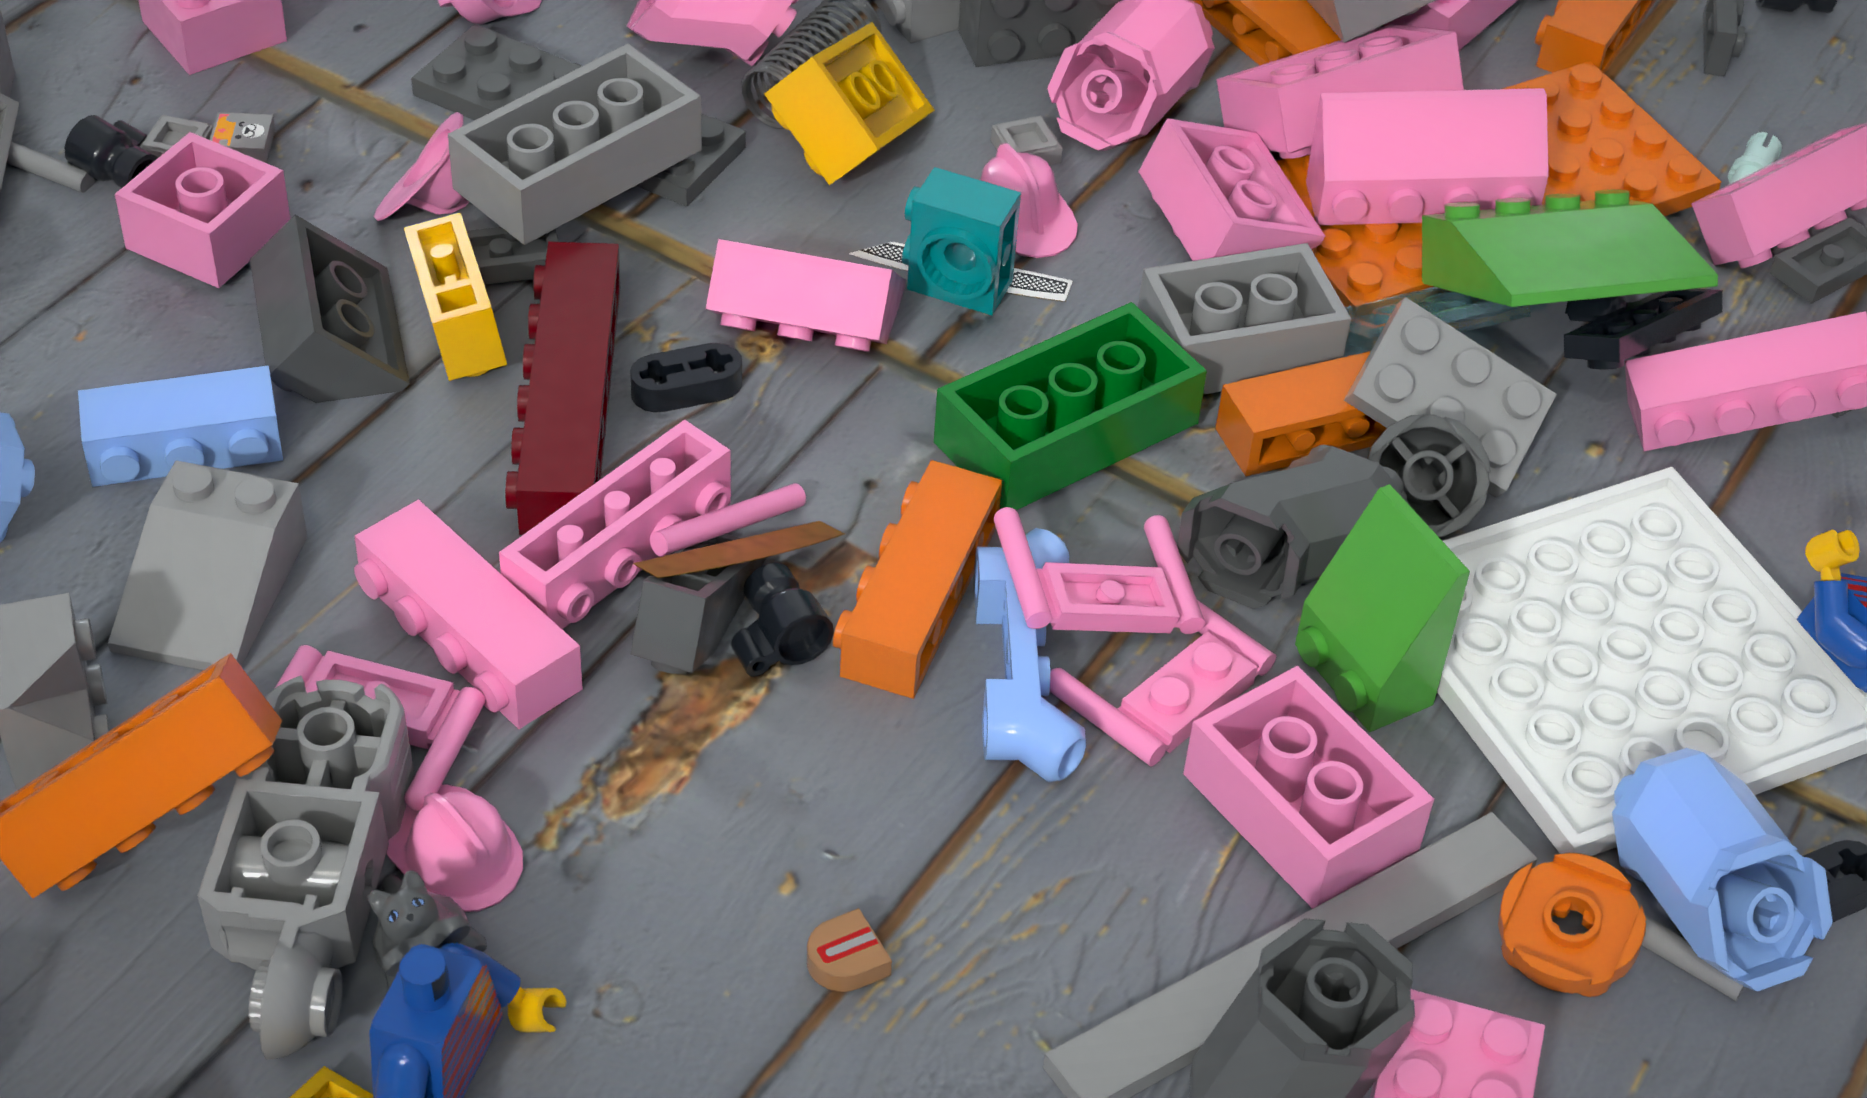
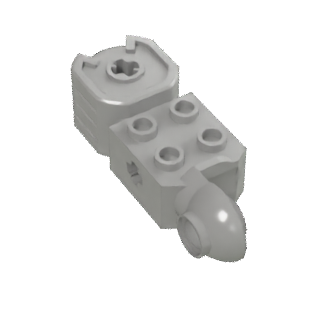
[197,676,415,1060]

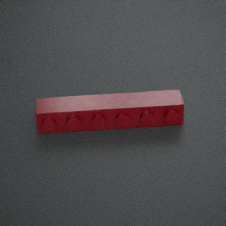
[505,241,620,535]

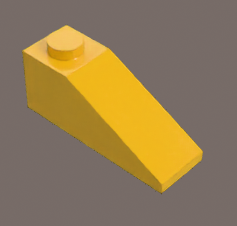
[404,212,507,381]

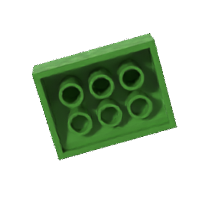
[1422,189,1718,307]

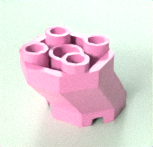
[626,0,798,66]
[1047,0,1215,151]

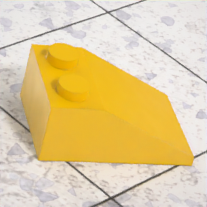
[764,22,935,186]

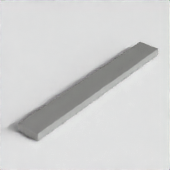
[1043,812,1538,1098]

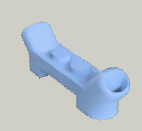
[974,528,1086,783]

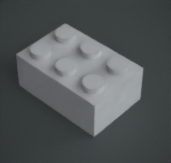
[1138,243,1351,394]

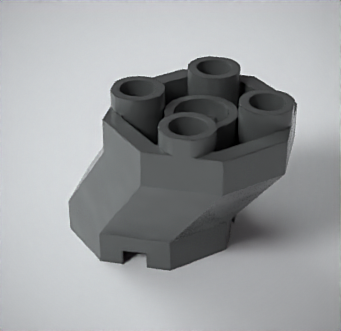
[1178,444,1409,609]
[1189,918,1415,1098]

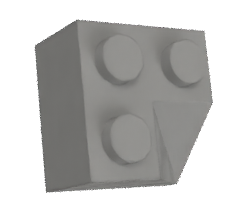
[0,593,110,791]

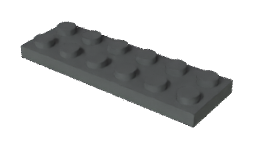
[411,24,746,207]

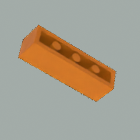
[1191,0,1341,66]
[1535,0,1656,73]
[1215,351,1387,477]
[833,460,1002,699]
[0,653,282,899]

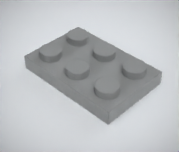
[1344,297,1557,498]

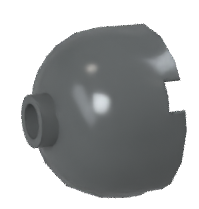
[1367,414,1490,538]

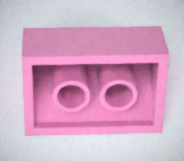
[1138,118,1325,261]
[706,239,906,352]

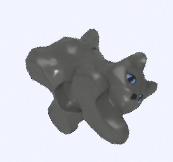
[369,870,487,990]

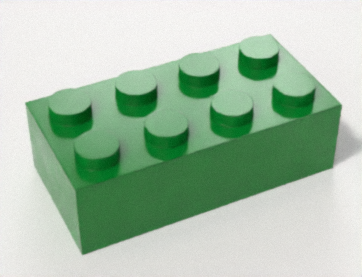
[933,302,1207,510]

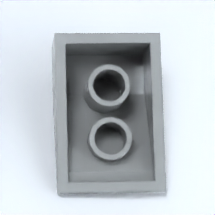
[108,460,307,670]

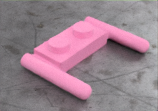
[994,507,1205,634]
[1050,600,1276,767]
[274,645,486,812]

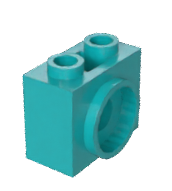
[902,167,1021,315]

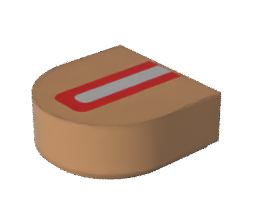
[807,908,892,992]

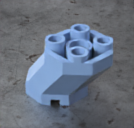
[1612,748,1833,991]

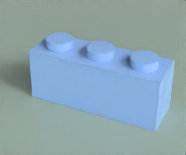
[78,365,283,487]

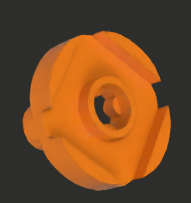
[1498,853,1646,997]

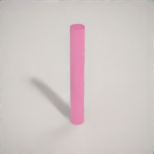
[650,483,806,557]

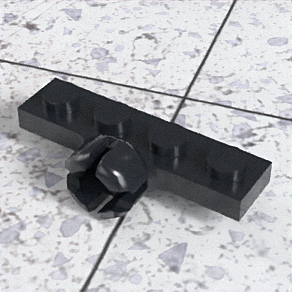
[1564,288,1722,370]

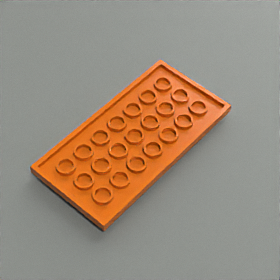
[1276,61,1721,324]

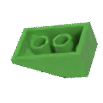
[1295,484,1470,733]

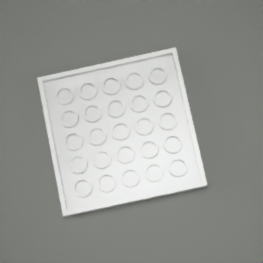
[1437,467,1867,856]

